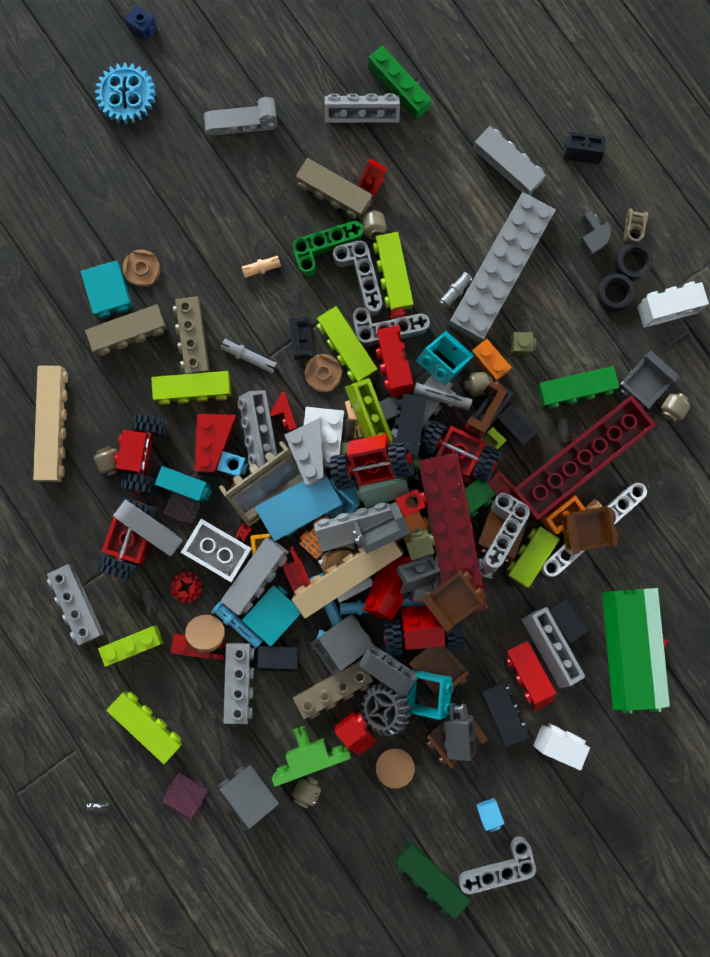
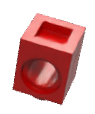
[395,489,427,518]

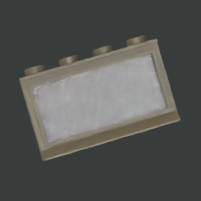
[219,441,303,527]

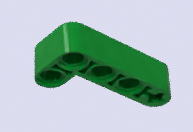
[293,221,363,277]

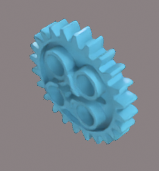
[95,63,156,124]

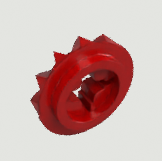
[170,572,202,603]

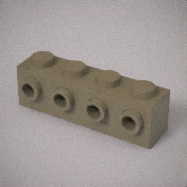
[296,158,372,220]
[173,296,210,374]
[85,304,168,356]
[293,660,373,720]

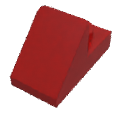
[357,159,387,198]
[270,392,297,432]

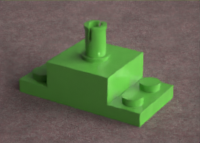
[272,726,351,787]

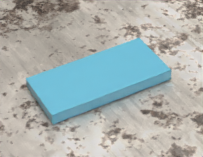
[255,473,342,541]

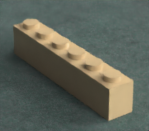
[33,366,68,482]
[292,540,404,618]

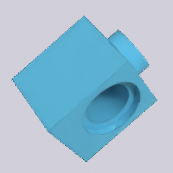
[217,451,248,477]
[476,798,504,832]

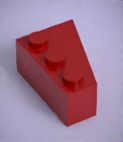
[375,325,414,398]
[195,414,238,474]
[363,556,415,620]
[506,641,556,712]
[335,711,377,756]

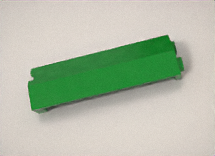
[602,588,670,713]

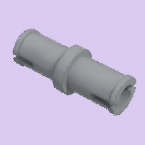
[440,272,473,308]

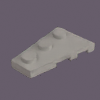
[285,418,325,487]

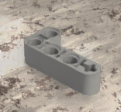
[204,97,277,135]
[333,241,382,316]
[353,308,430,346]
[481,493,530,573]
[113,499,183,556]
[458,837,536,894]

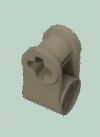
[623,208,648,245]

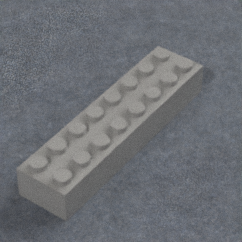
[448,192,556,344]

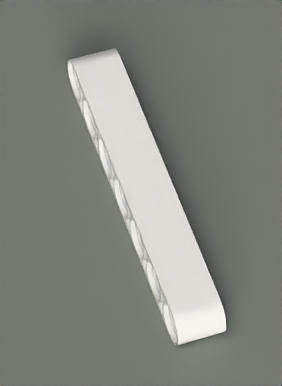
[541,483,647,577]

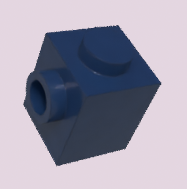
[125,5,157,40]

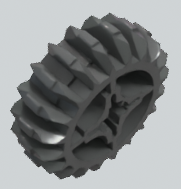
[361,682,412,736]

